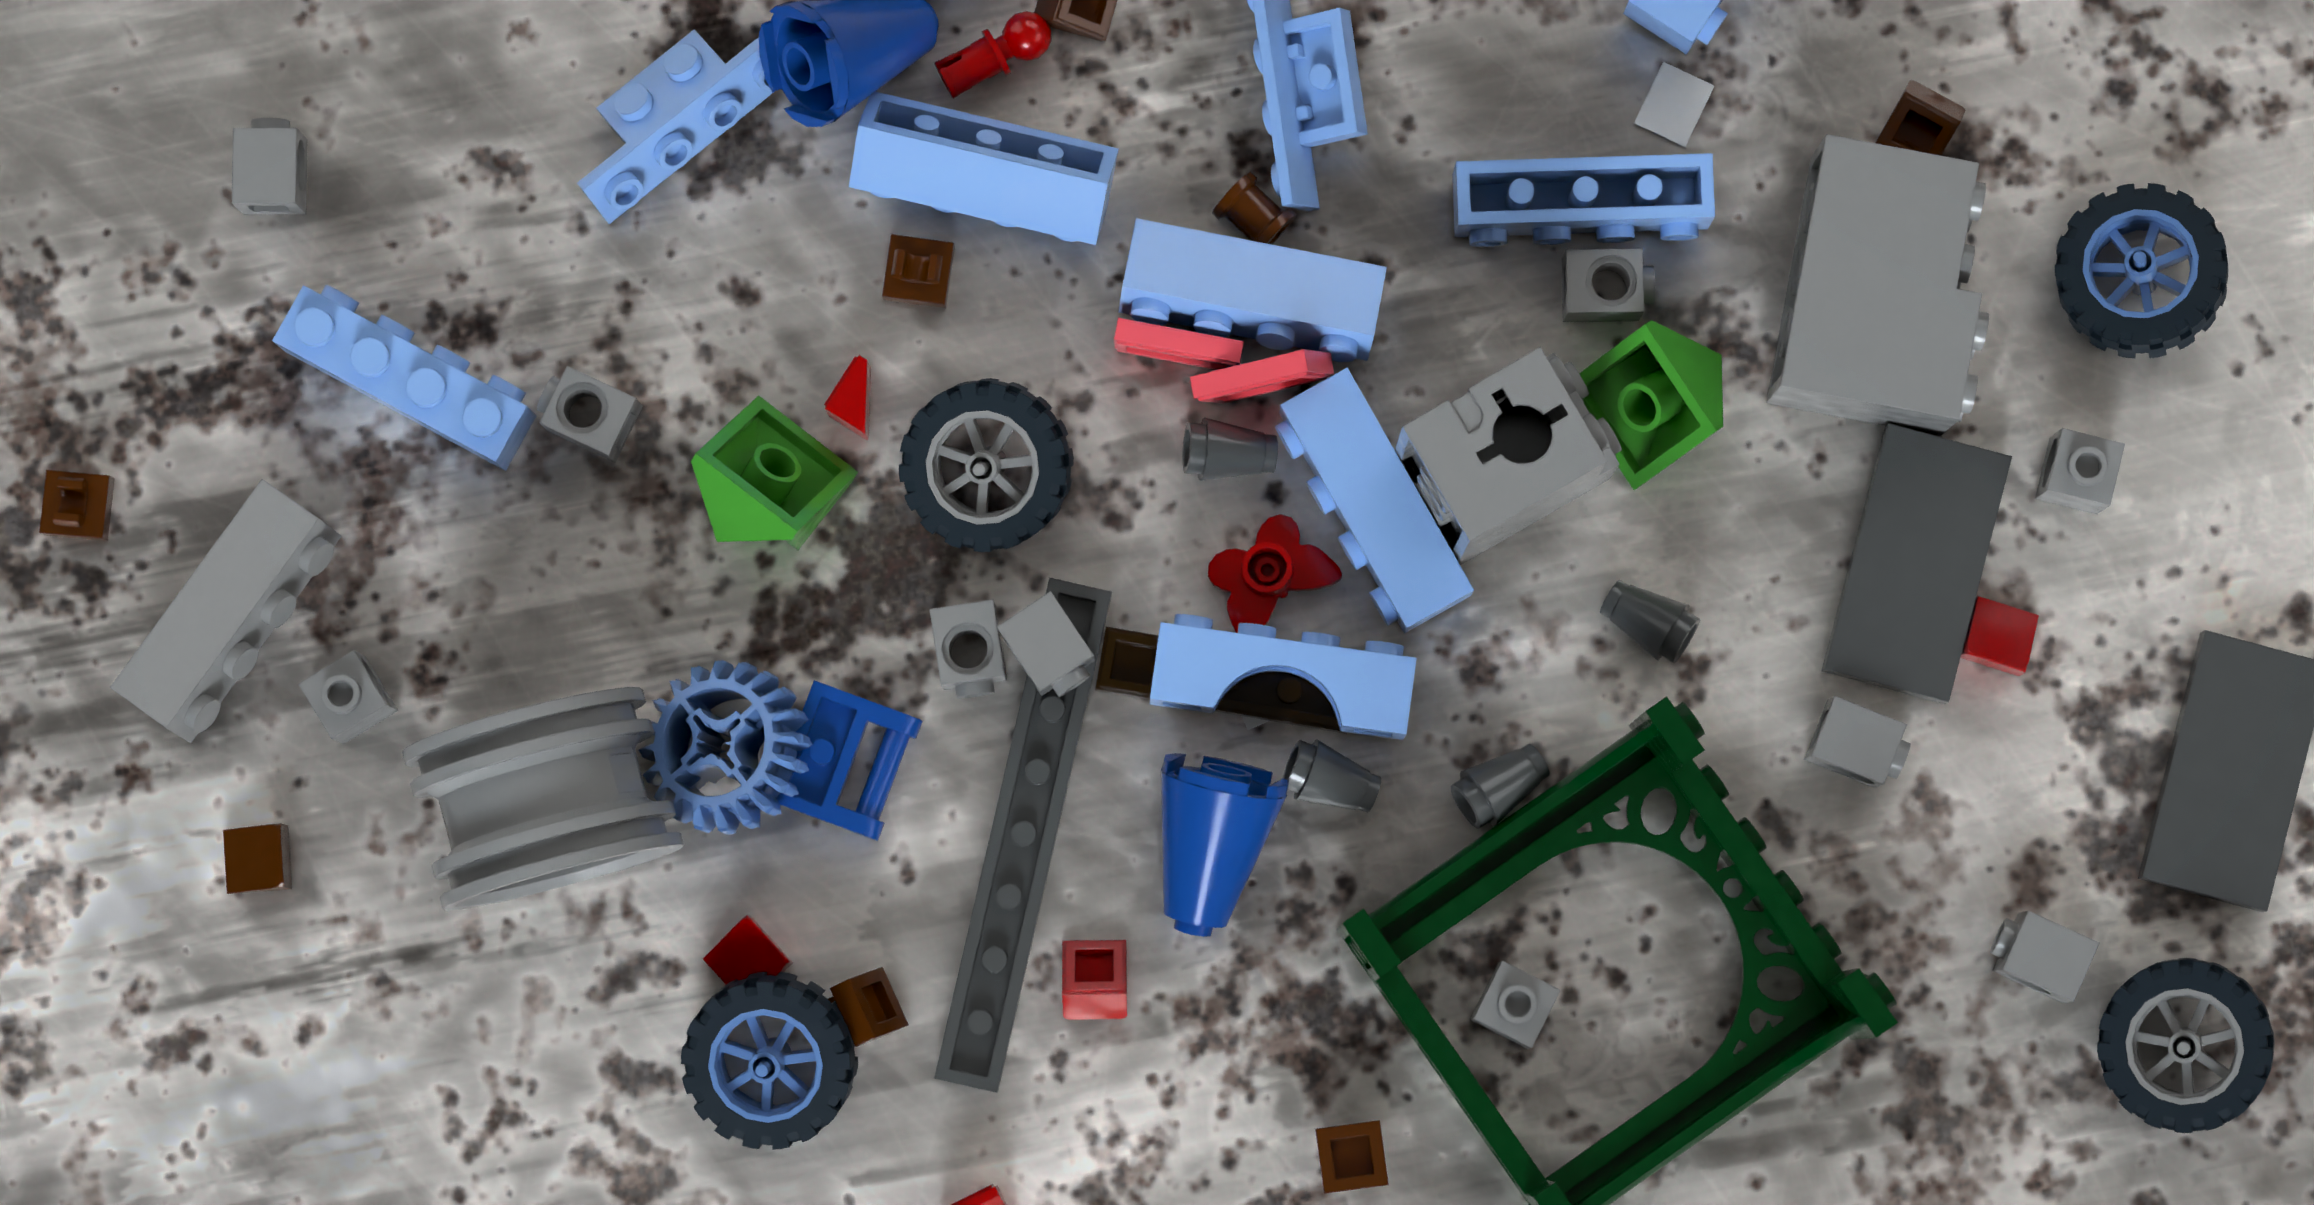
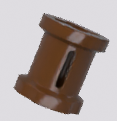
[1212,172,1297,245]

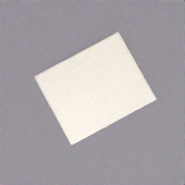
[1634,62,1714,147]

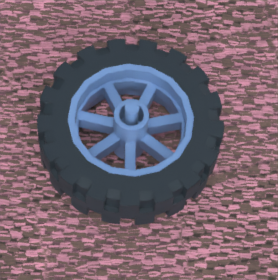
[2055,183,2228,359]
[681,972,858,1150]

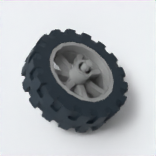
[899,378,1074,552]
[2097,958,2275,1133]

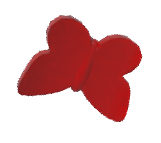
[1208,514,1342,633]

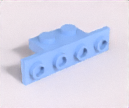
[1247,0,1368,212]
[577,29,774,224]

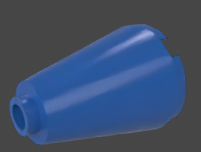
[759,0,939,127]
[1161,753,1289,937]

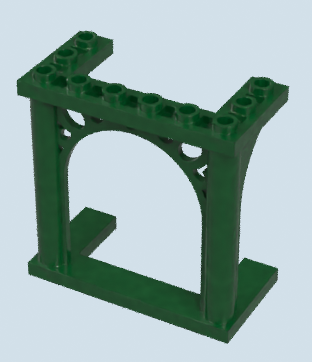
[1336,696,1898,1205]

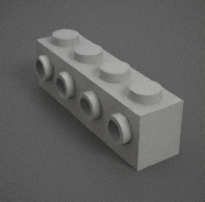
[110,479,342,743]

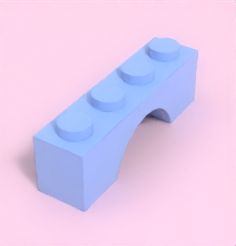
[1150,614,1417,740]

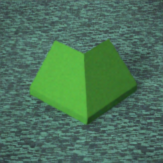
[1579,320,1723,490]
[691,395,858,550]

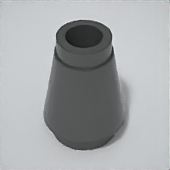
[1182,417,1278,481]
[1600,580,1700,663]
[1283,739,1381,813]
[1451,744,1550,829]

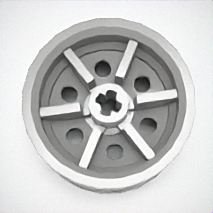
[402,687,684,911]

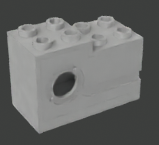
[1766,134,1989,436]
[1395,347,1622,565]

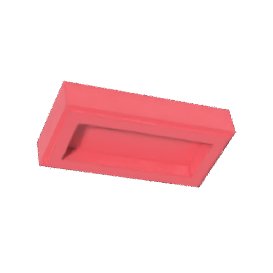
[1114,318,1244,370]
[1190,349,1334,404]

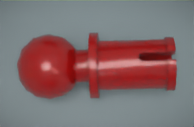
[934,11,1052,99]

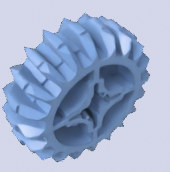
[638,660,813,835]

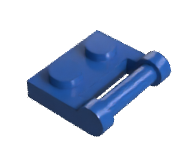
[776,680,923,841]

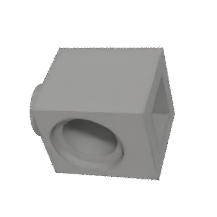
[232,118,307,214]
[1562,248,1655,322]
[537,366,643,463]
[2035,428,2125,514]
[997,591,1095,697]
[930,599,1007,699]
[298,650,398,744]
[1804,696,1911,788]
[1990,911,2100,1003]
[1470,961,1561,1049]

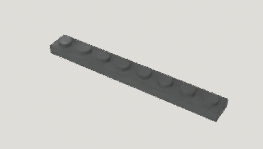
[934,577,1112,1093]

